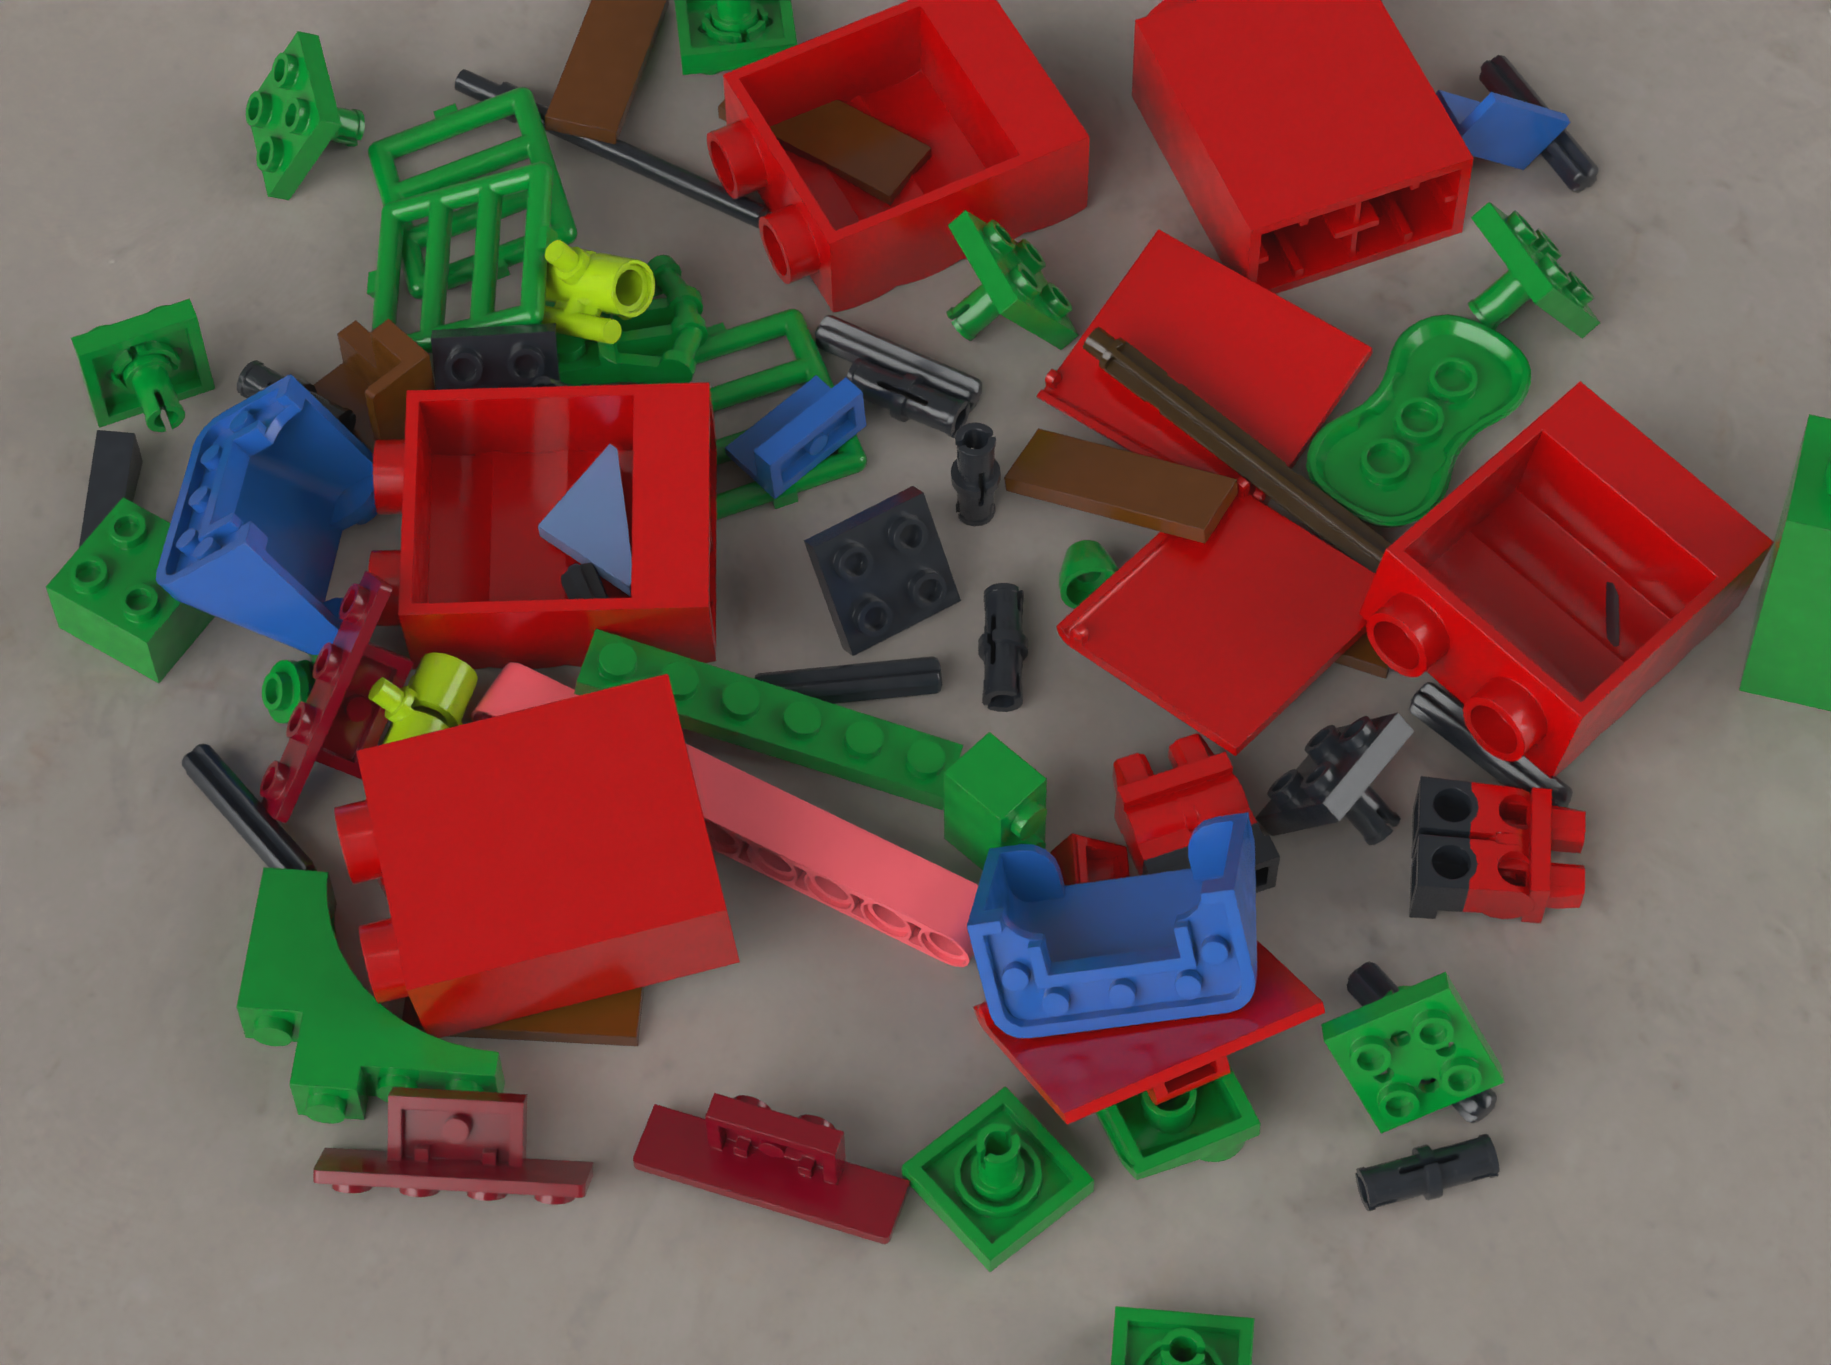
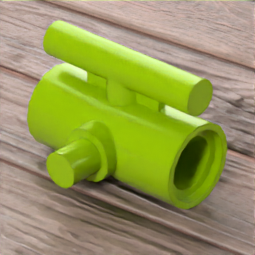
[541,240,655,344]
[369,652,478,745]

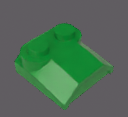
[1096,1064,1261,1180]

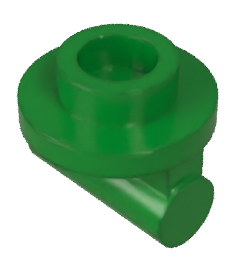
[262,660,316,724]

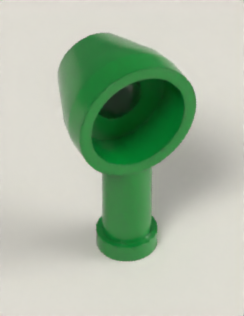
[1059,540,1119,609]

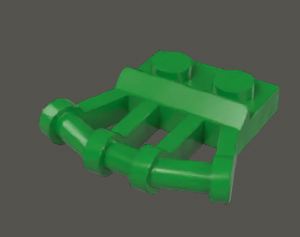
[545,255,708,386]

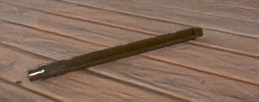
[1083,327,1391,573]

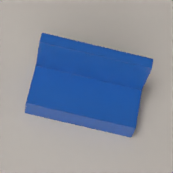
[1436,90,1571,170]
[725,375,866,499]

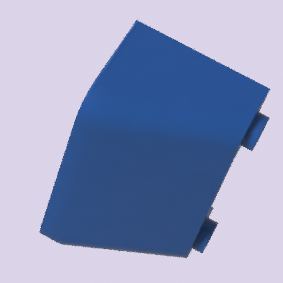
[156,374,378,655]
[967,812,1257,1038]

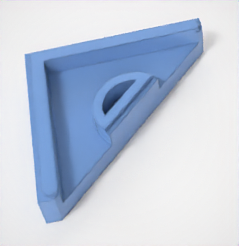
[538,444,632,597]

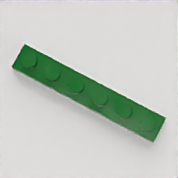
[574,629,963,810]

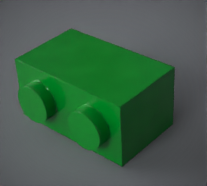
[944,732,1047,871]

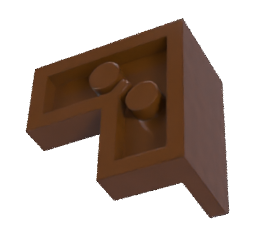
[314,319,436,453]

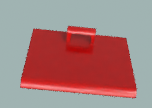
[1036,229,1373,505]
[1056,474,1375,756]
[973,940,1325,1125]

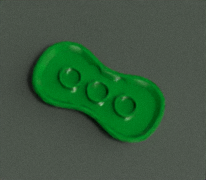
[1306,314,1531,528]

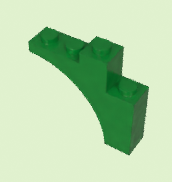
[236,867,505,1124]

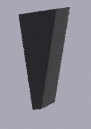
[79,430,143,547]

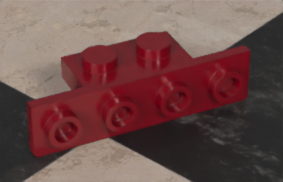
[260,570,414,824]
[313,1087,593,1204]
[633,1093,911,1244]

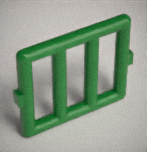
[368,87,578,300]
[367,162,558,354]
[637,309,867,520]

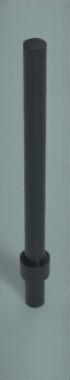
[454,69,768,228]

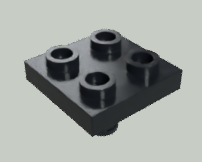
[431,323,561,390]
[804,486,961,656]
[1256,712,1414,845]

